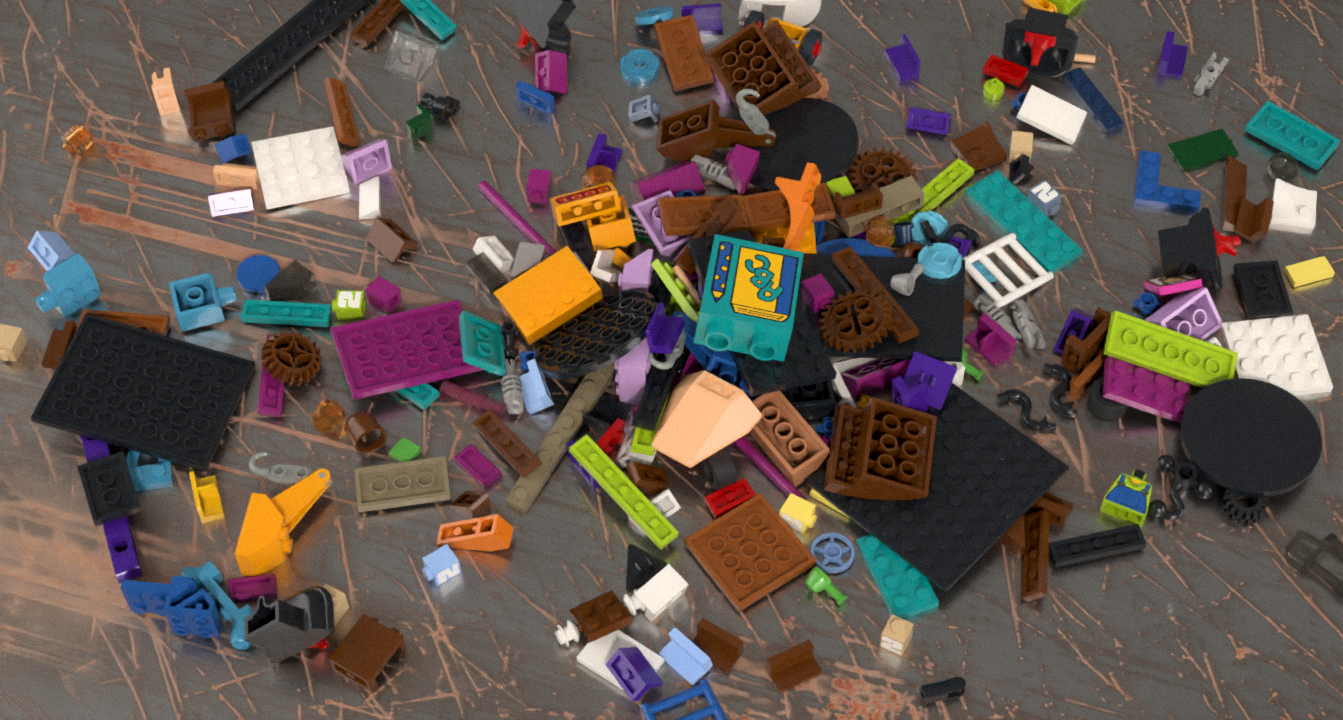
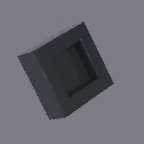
[1009,154,1034,184]

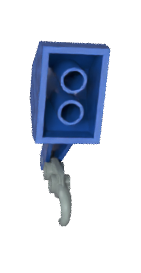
[648,311,763,401]

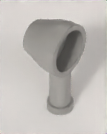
[891,264,924,296]

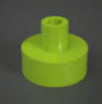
[983,78,1004,100]

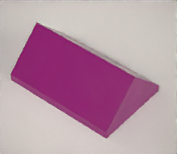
[630,161,705,202]
[840,358,911,402]

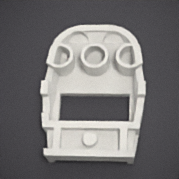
[738,0,822,28]

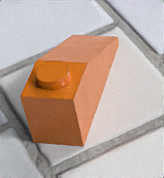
[436,514,513,552]

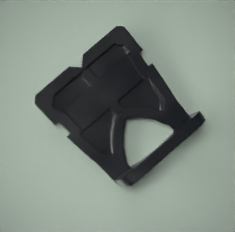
[582,394,630,434]

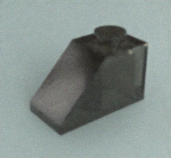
[264,260,317,301]

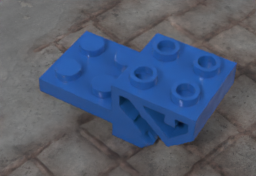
[121,576,223,638]

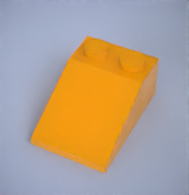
[586,195,636,252]

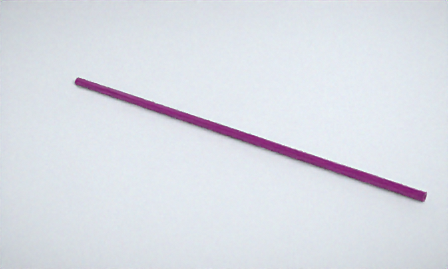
[478,180,807,501]

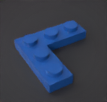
[1134,150,1201,213]

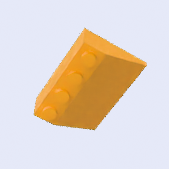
[493,246,603,345]

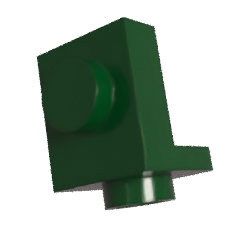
[406,104,433,140]

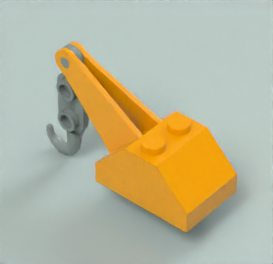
[234,452,332,578]

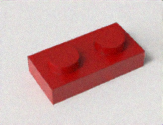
[982,54,1029,87]
[596,418,626,457]
[704,477,756,519]

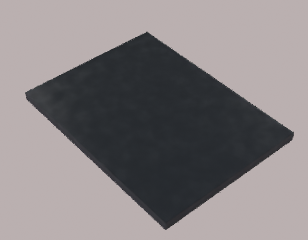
[796,254,965,362]
[31,313,255,472]

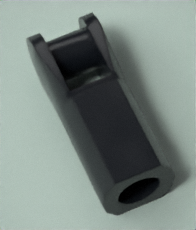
[920,677,966,704]

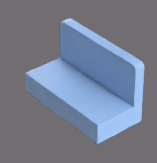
[27,231,76,271]
[519,359,554,415]
[659,627,713,686]

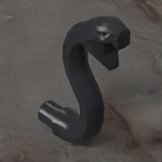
[920,220,981,246]
[1043,363,1078,418]
[997,389,1056,434]

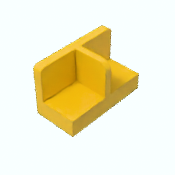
[189,471,225,524]

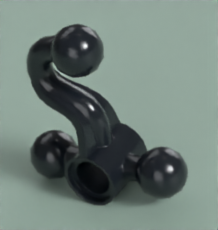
[1148,455,1214,521]

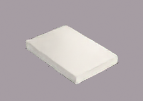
[1016,85,1087,145]
[577,630,664,691]

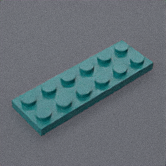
[965,170,1083,274]

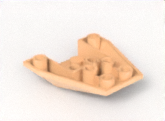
[652,370,762,468]

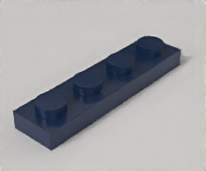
[1062,67,1124,135]

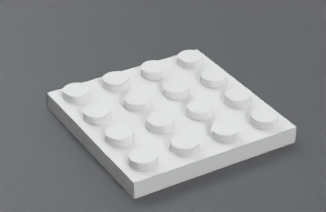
[251,126,350,209]
[1220,314,1333,396]

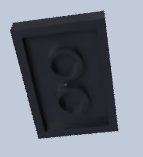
[1233,260,1293,320]
[77,451,142,527]

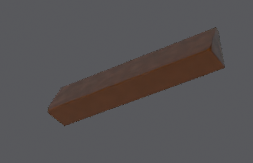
[1222,156,1247,232]

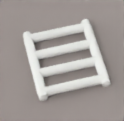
[962,233,1054,308]

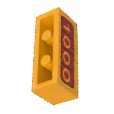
[549,182,621,226]

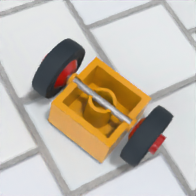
[742,10,822,66]

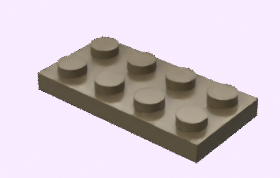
[354,456,451,512]

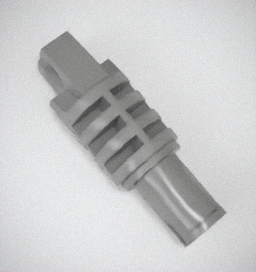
[973,294,1022,343]
[501,359,524,414]

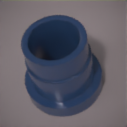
[892,222,914,245]

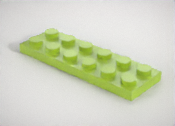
[1103,310,1238,388]

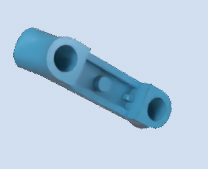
[181,561,254,650]

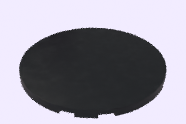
[734,98,859,192]
[536,289,658,379]
[1180,378,1322,497]

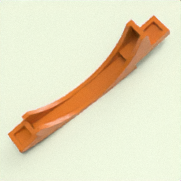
[775,163,821,251]

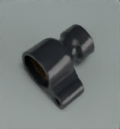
[420,93,460,120]

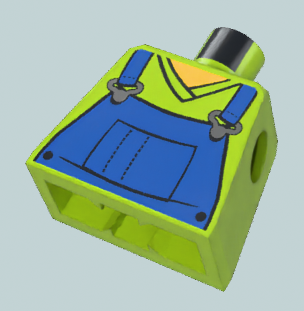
[1100,469,1152,528]

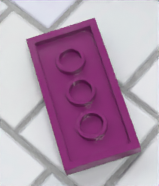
[1103,356,1190,424]

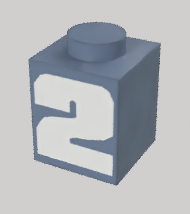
[1027,180,1062,216]

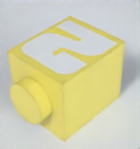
[780,493,817,534]

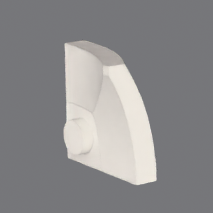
[1270,178,1317,229]

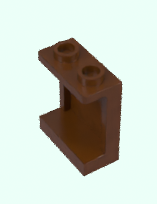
[184,81,234,142]
[1061,307,1111,376]
[329,614,405,692]

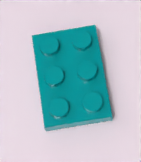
[459,310,507,376]

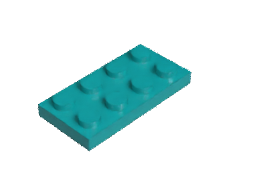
[1245,101,1341,171]
[856,534,939,619]

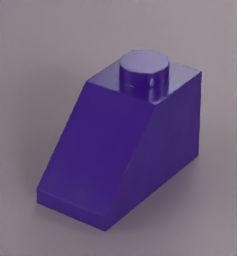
[1053,308,1094,355]

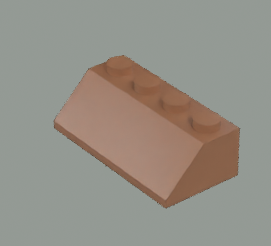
[749,391,830,487]

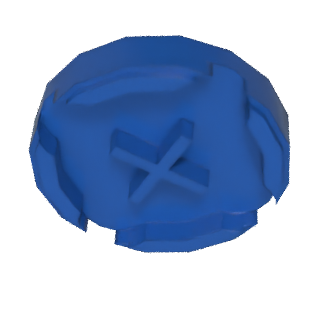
[236,255,280,293]

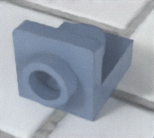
[628,95,662,123]

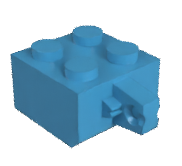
[35,253,102,317]
[169,273,237,332]

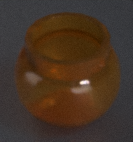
[581,165,617,189]

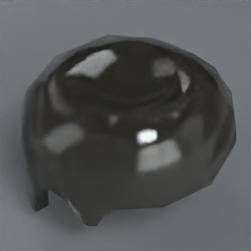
[1267,152,1300,183]

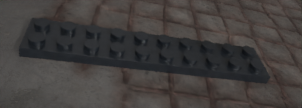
[212,0,370,111]

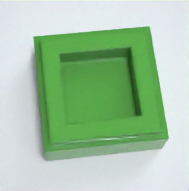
[389,437,422,462]

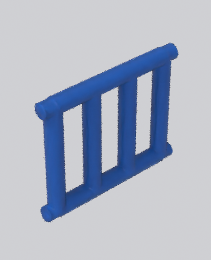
[640,679,727,720]

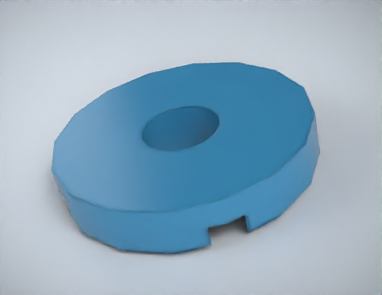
[634,6,674,25]
[620,49,660,83]

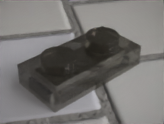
[465,252,508,295]

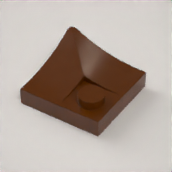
[949,121,1007,171]

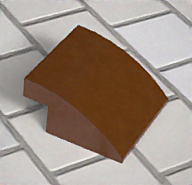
[703,20,822,115]
[823,397,937,500]

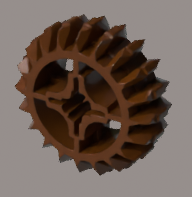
[260,329,322,387]

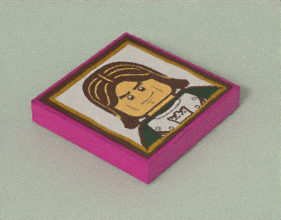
[1143,274,1202,296]

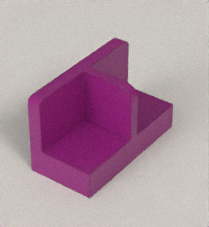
[535,50,567,94]
[965,313,1017,367]

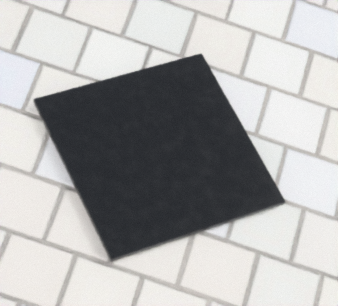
[804,383,1069,592]

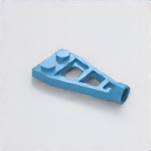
[126,450,173,491]

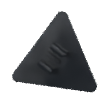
[626,544,673,591]

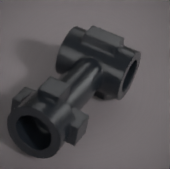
[501,321,519,362]

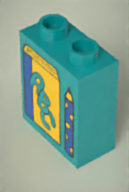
[693,234,804,362]

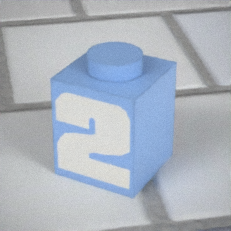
[422,544,461,587]

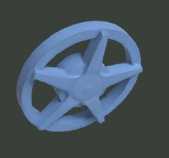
[810,533,855,573]

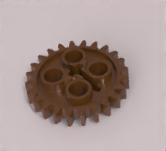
[848,146,918,193]
[819,289,893,353]

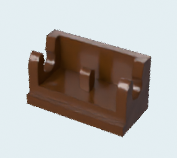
[833,182,883,219]

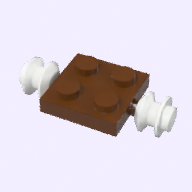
[555,589,646,647]

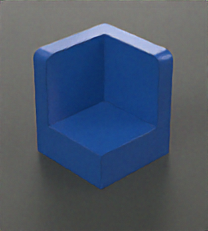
[215,134,252,163]

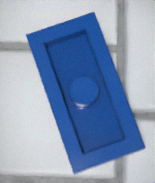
[515,81,555,115]

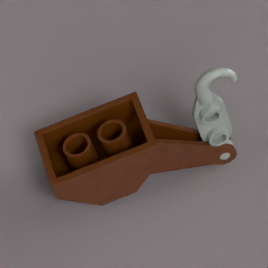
[656,89,776,162]

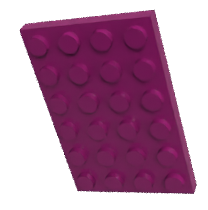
[331,299,484,400]

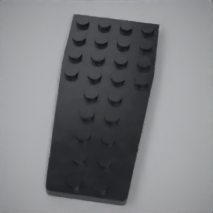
[687,230,837,396]

